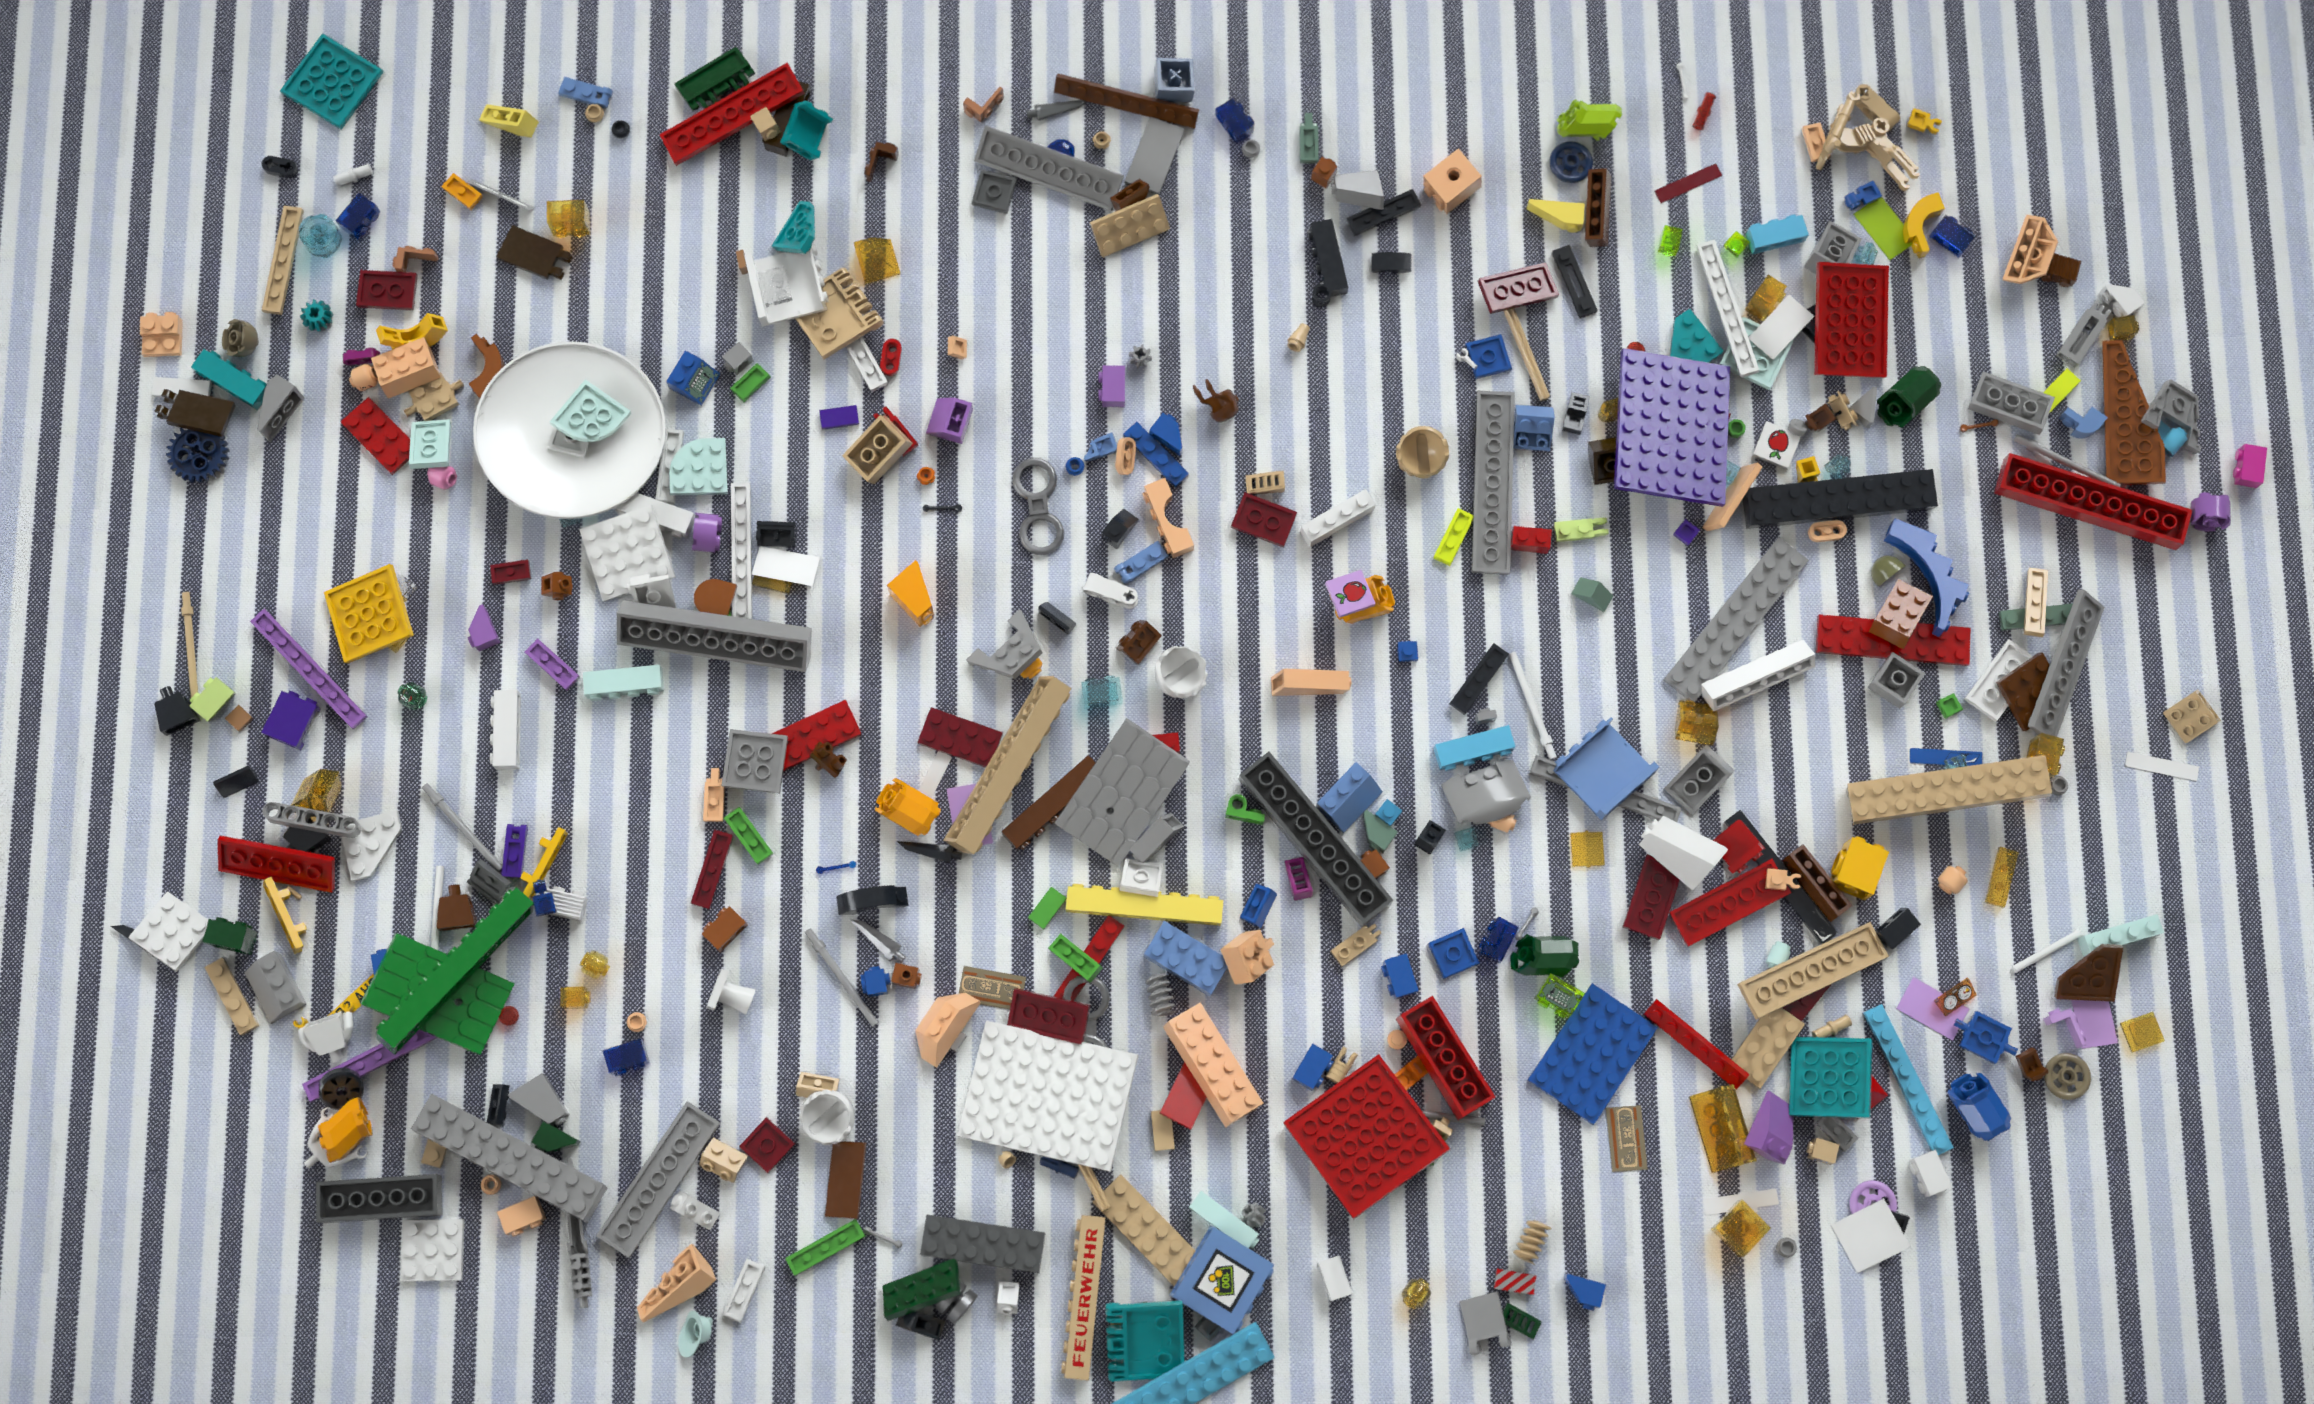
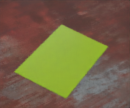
[1853,197,1912,260]

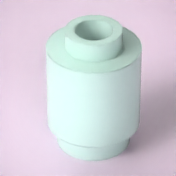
[1766,941,1791,969]

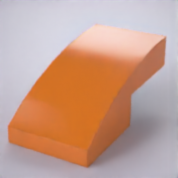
[1394,1056,1428,1090]

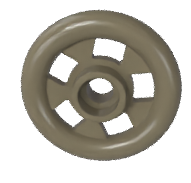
[2044,1053,2091,1100]

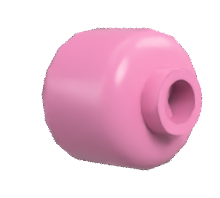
[427,466,457,490]

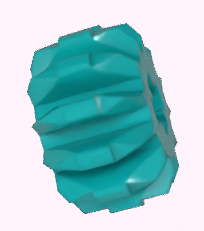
[300,299,333,332]

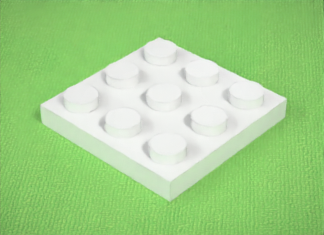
[128,891,208,972]
[401,1219,464,1282]

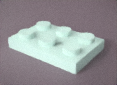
[409,419,451,469]

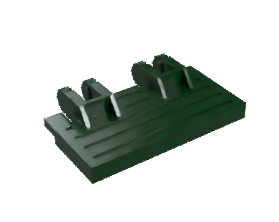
[674,47,755,111]

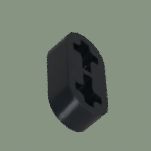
[261,156,298,178]

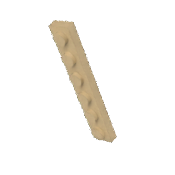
[262,206,304,315]

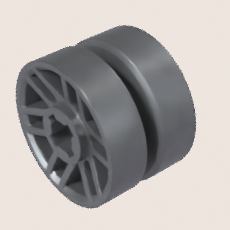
[935,1280,978,1324]

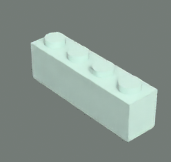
[583,665,664,701]
[2077,914,2164,957]

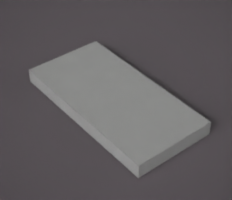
[1125,117,1185,195]

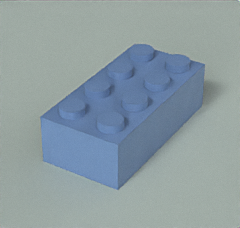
[1144,921,1228,997]

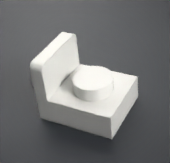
[997,1281,1019,1315]

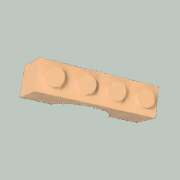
[1142,478,1194,558]

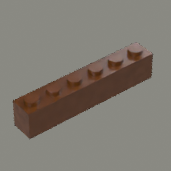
[1001,755,1095,852]

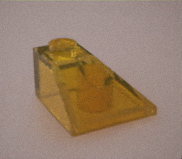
[853,237,901,284]

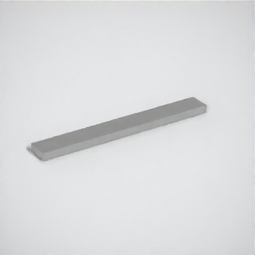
[1529,755,1682,822]

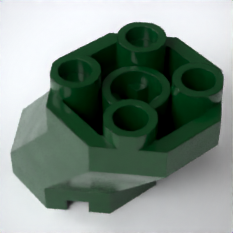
[1877,366,1941,428]
[1510,934,1579,978]

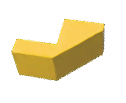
[1796,456,1820,483]

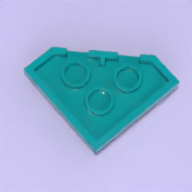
[771,201,815,254]
[1670,308,1724,363]

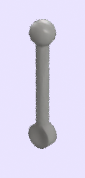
[1515,907,1539,940]
[863,1227,903,1248]

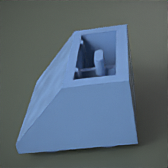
[1513,405,1555,451]

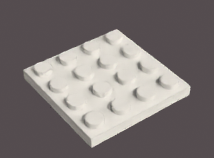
[579,505,676,602]

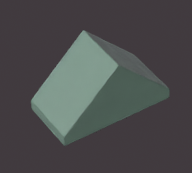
[1571,577,1613,612]

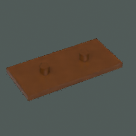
[825,1141,867,1219]

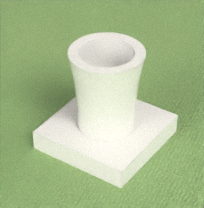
[706,969,756,1015]

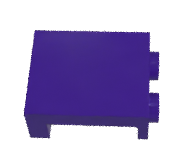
[261,690,321,751]

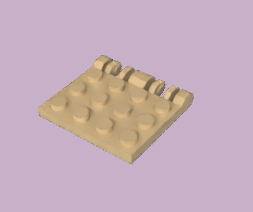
[795,268,884,360]

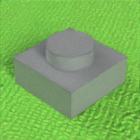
[1475,708,1497,725]

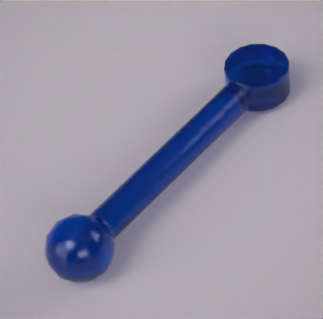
[816,861,856,874]

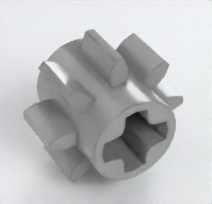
[1129,344,1152,369]
[1241,1202,1266,1229]

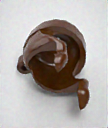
[1193,379,1239,423]

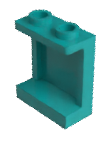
[780,101,833,160]

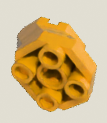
[1330,575,1395,624]
[875,778,941,836]
[318,1097,373,1163]

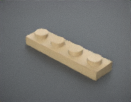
[2023,567,2048,637]
[205,958,259,1036]

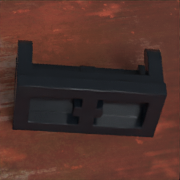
[756,521,797,547]
[1875,908,1921,949]

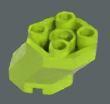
[1557,99,1622,141]

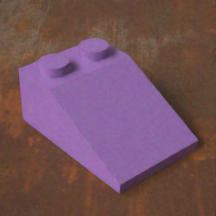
[1744,1091,1793,1165]

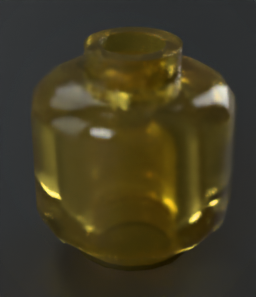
[579,950,610,979]
[1402,1278,1431,1309]

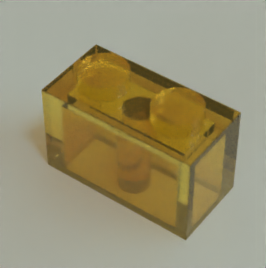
[1745,274,1787,321]

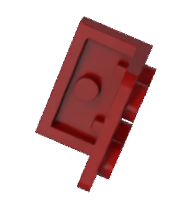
[1713,820,1765,874]

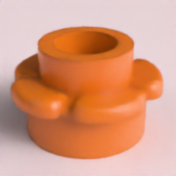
[917,467,935,485]

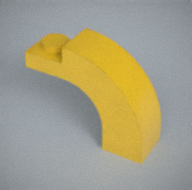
[1903,192,1945,259]
[376,313,448,350]

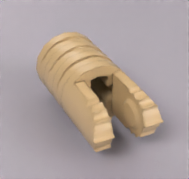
[1325,1046,1358,1084]

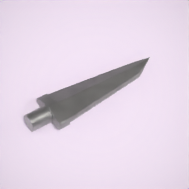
[851,920,906,962]

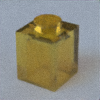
[2107,315,2139,340]
[561,986,591,1009]

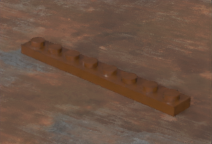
[1053,73,1199,129]

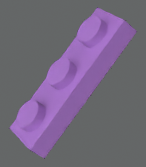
[525,638,580,691]

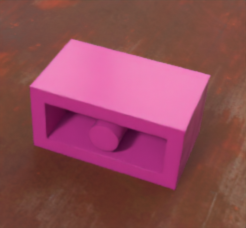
[2233,444,2267,488]

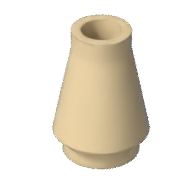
[1287,323,1310,352]

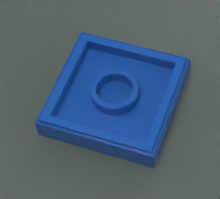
[1465,334,1512,379]
[1428,928,1480,979]

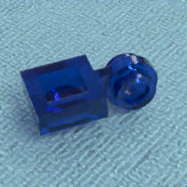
[532,879,556,917]

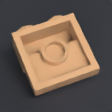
[140,312,182,357]

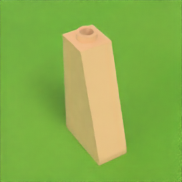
[1271,669,1351,696]

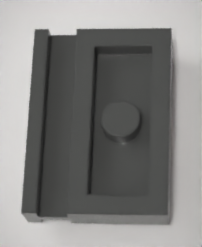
[467,859,511,904]

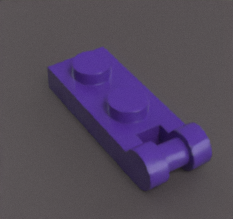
[502,824,528,879]

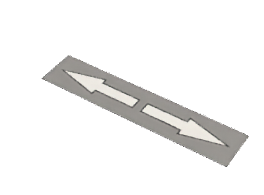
[467,179,535,210]

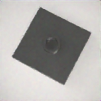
[971,169,1017,214]

